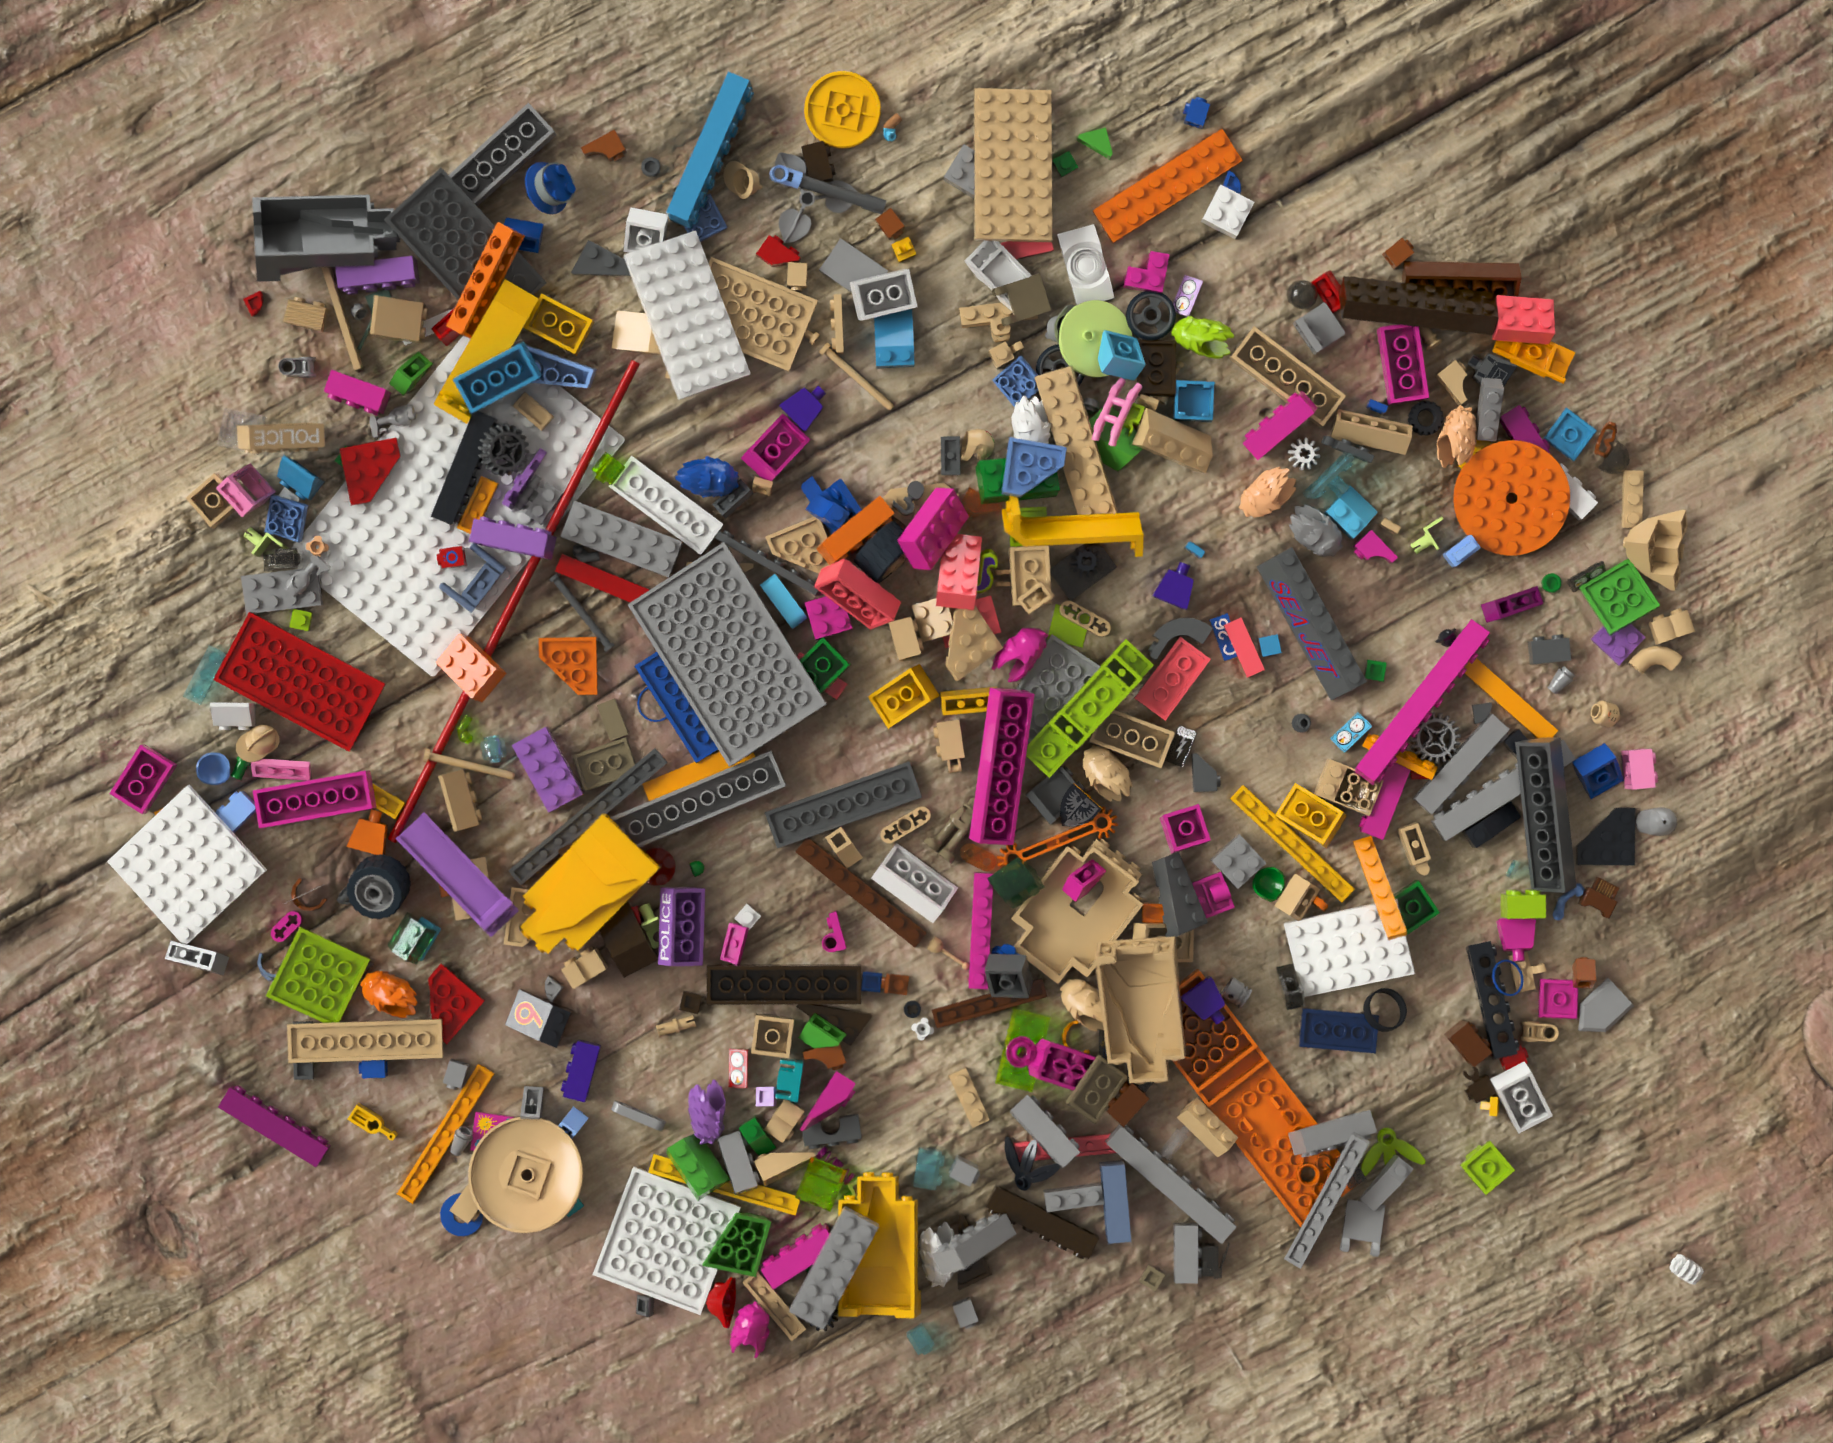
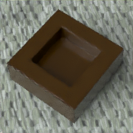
[679,991,702,1014]

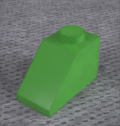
[389,352,433,396]
[798,1013,846,1048]

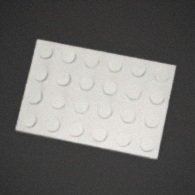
[1284,899,1415,997]

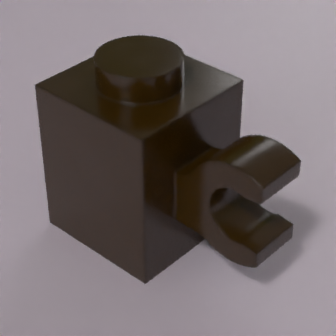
[1463,1066,1497,1103]

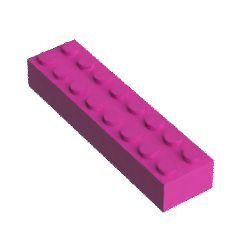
[969,687,1035,845]

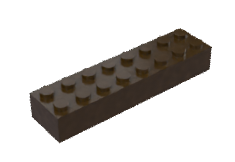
[1339,276,1498,335]
[707,964,861,1005]

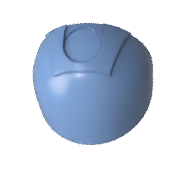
[196,753,230,785]

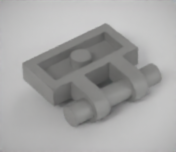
[514,475,563,525]

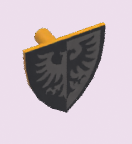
[1060,783,1102,827]

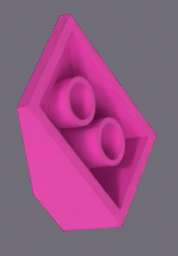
[741,414,811,481]
[800,1071,856,1131]

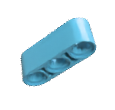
[760,574,808,629]

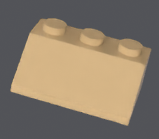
[439,769,483,832]

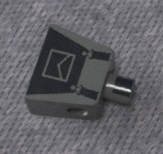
[1468,354,1517,387]

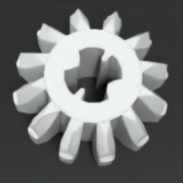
[1287,438,1320,470]
[1669,1254,1704,1285]

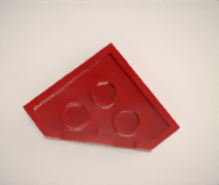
[339,438,401,506]
[428,963,485,1045]

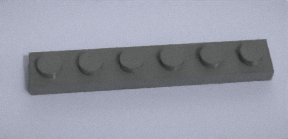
[715,531,819,596]

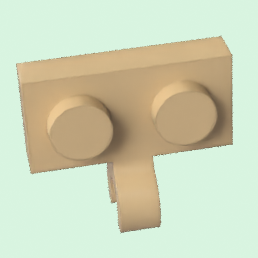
[1508,951,1546,993]

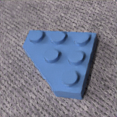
[1001,437,1067,497]

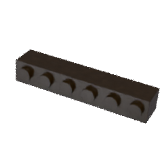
[986,1184,1099,1259]

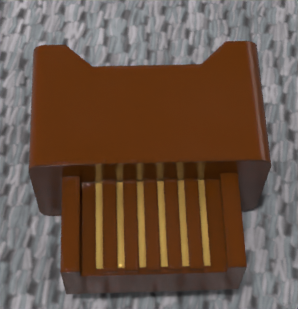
[1578,877,1620,919]

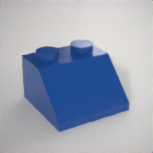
[1572,743,1624,799]

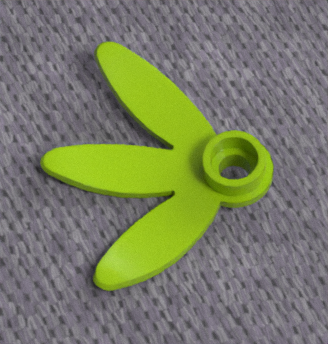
[1360,1128,1426,1177]

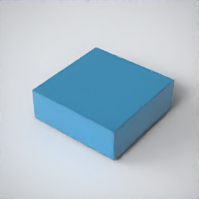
[1184,541,1205,558]
[1258,634,1281,657]

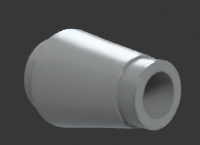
[1547,666,1575,694]
[450,1126,473,1156]

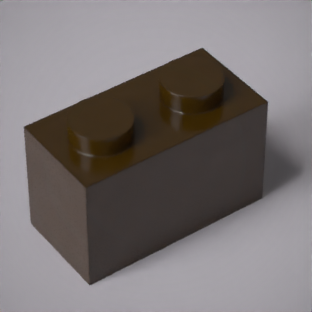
[801,140,836,182]

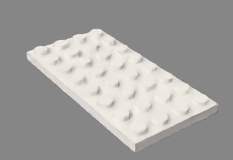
[623,230,751,400]

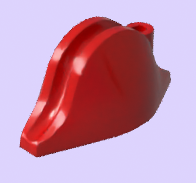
[706,1277,736,1328]

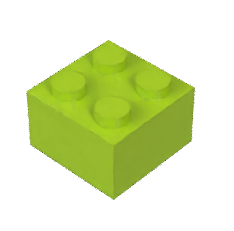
[1501,890,1546,919]

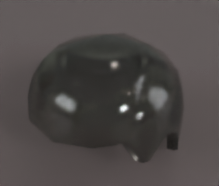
[1286,280,1318,309]

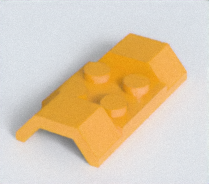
[1492,340,1575,384]

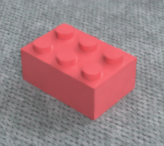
[1492,295,1555,344]

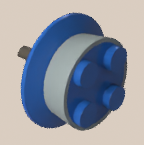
[525,162,576,215]

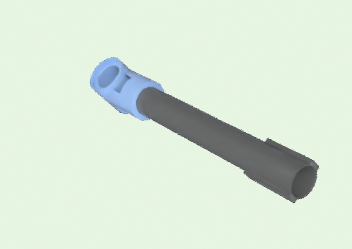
[769,165,886,214]

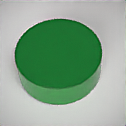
[1541,573,1562,593]

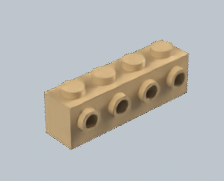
[1331,409,1412,455]

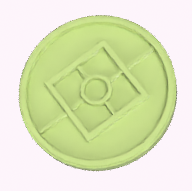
[1058,300,1132,378]

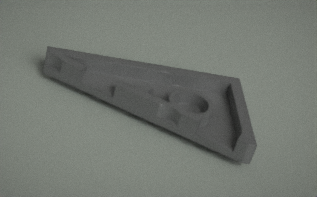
[571,240,631,276]

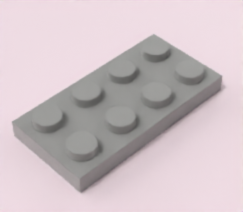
[241,567,323,614]

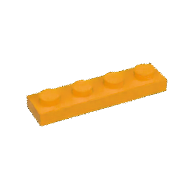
[1362,733,1438,780]

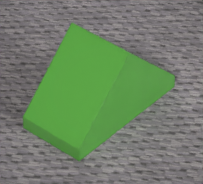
[1077,127,1113,160]

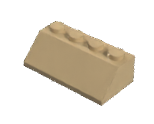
[1132,408,1213,473]

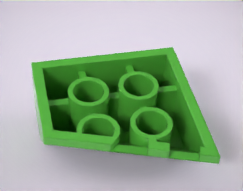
[1089,406,1143,472]
[702,1212,771,1277]

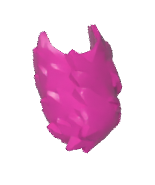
[991,628,1049,682]
[730,1302,770,1358]

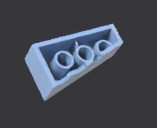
[526,344,597,388]

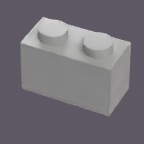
[949,1155,980,1187]

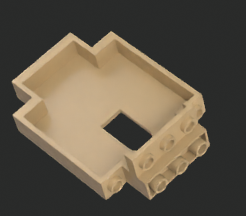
[1011,838,1144,984]

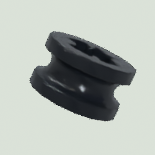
[904,1000,921,1018]

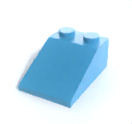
[874,309,915,369]
[277,455,324,500]

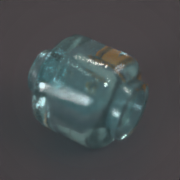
[480,735,507,764]

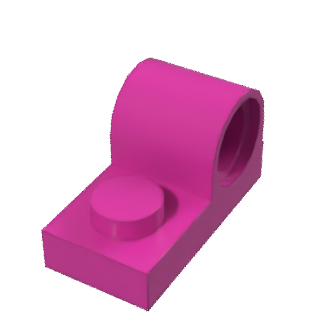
[822,911,847,952]

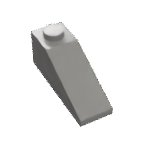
[165,941,229,975]
[1359,1154,1413,1211]

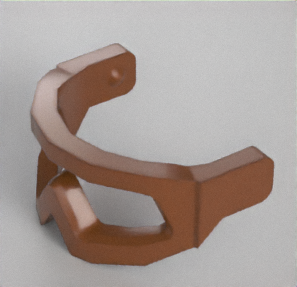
[1594,421,1617,458]
[291,878,327,911]

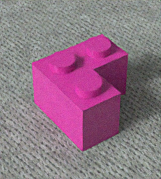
[1123,251,1170,293]

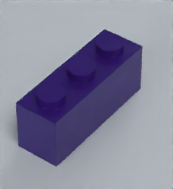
[561,1039,601,1103]

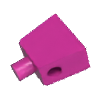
[1496,918,1536,962]

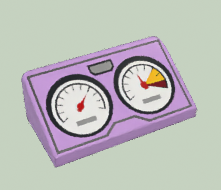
[1173,275,1203,317]

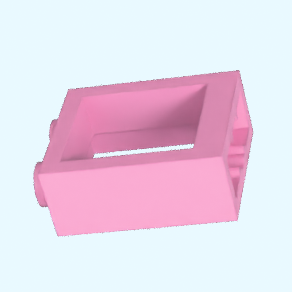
[216,463,276,517]

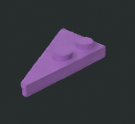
[502,448,547,509]

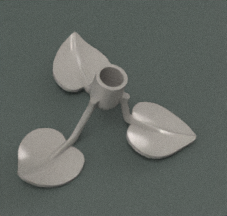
[775,152,857,243]

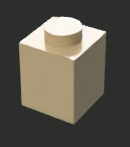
[787,262,808,292]

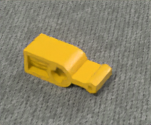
[347,1103,398,1141]

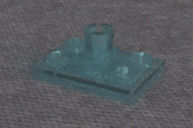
[1302,453,1355,499]

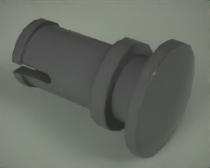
[1292,714,1311,733]

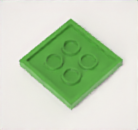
[1579,559,1660,636]

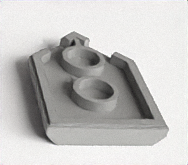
[1578,978,1634,1032]

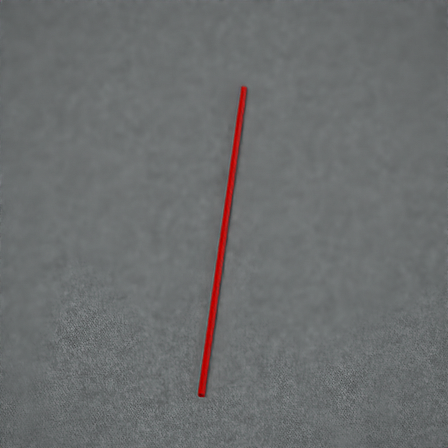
[388,360,640,843]

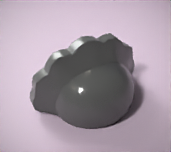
[337,886,350,905]

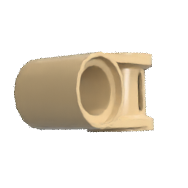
[1520,1021,1559,1042]

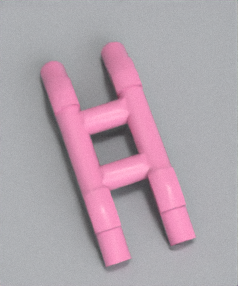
[1092,378,1143,447]

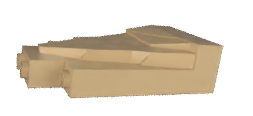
[1095,936,1186,1084]

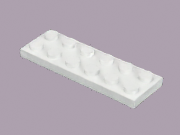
[609,456,724,555]

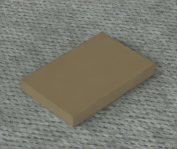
[572,737,636,792]
[1065,1055,1128,1124]

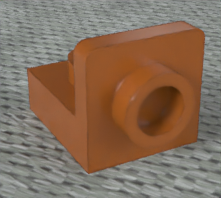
[881,973,909,995]

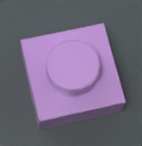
[756,1087,777,1107]

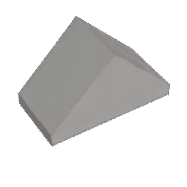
[520,1086,544,1120]

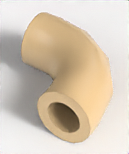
[1628,646,1682,674]

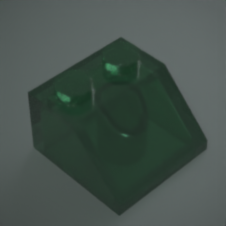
[987,857,1044,908]
[387,912,437,964]

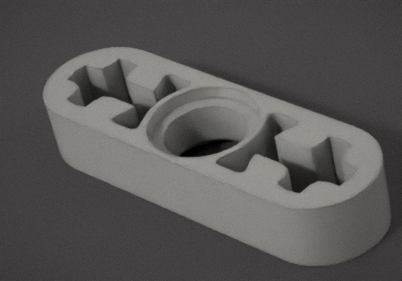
[611,1101,666,1131]

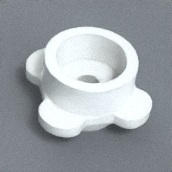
[911,1018,934,1040]

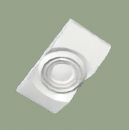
[1057,224,1114,305]
[965,241,1032,311]

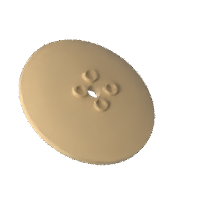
[468,1117,583,1233]

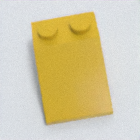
[868,664,940,729]
[1275,783,1347,849]

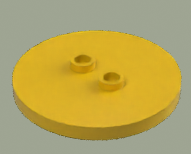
[804,71,881,149]

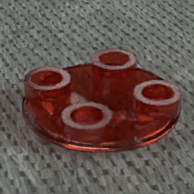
[644,848,676,886]

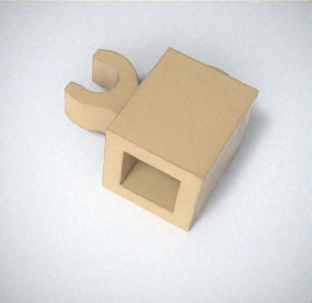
[988,341,1024,369]

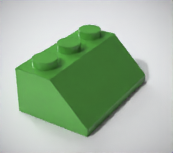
[666,1134,730,1201]

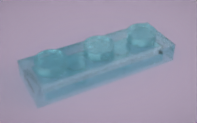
[183,645,227,705]

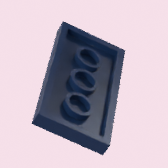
[1299,1008,1379,1054]

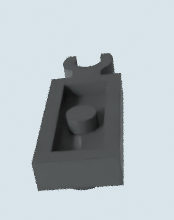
[1321,436,1374,463]

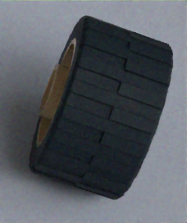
[854,521,907,583]

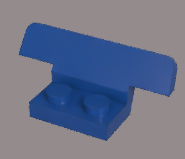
[801,476,862,535]

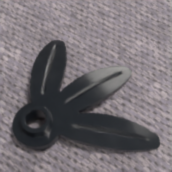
[1005,1137,1060,1191]

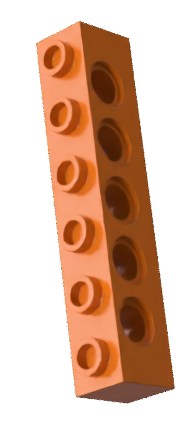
[446,222,525,339]

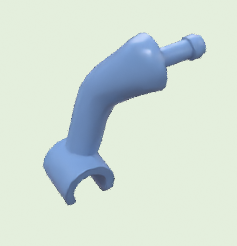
[1553,883,1585,920]

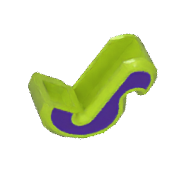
[976,549,998,594]

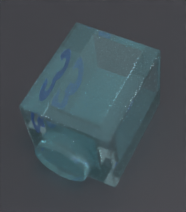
[906,1322,935,1355]

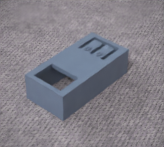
[1100,1160,1131,1244]

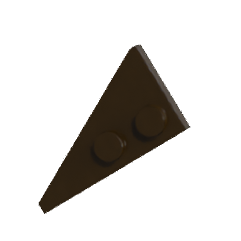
[796,1004,872,1046]
[957,1213,992,1290]

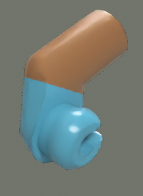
[883,113,902,142]

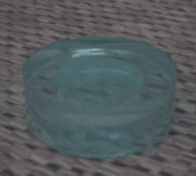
[1506,859,1521,879]

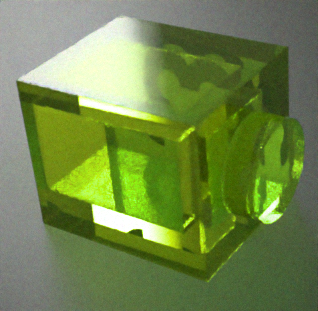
[591,452,625,485]

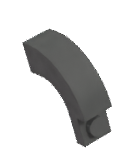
[1148,618,1213,660]

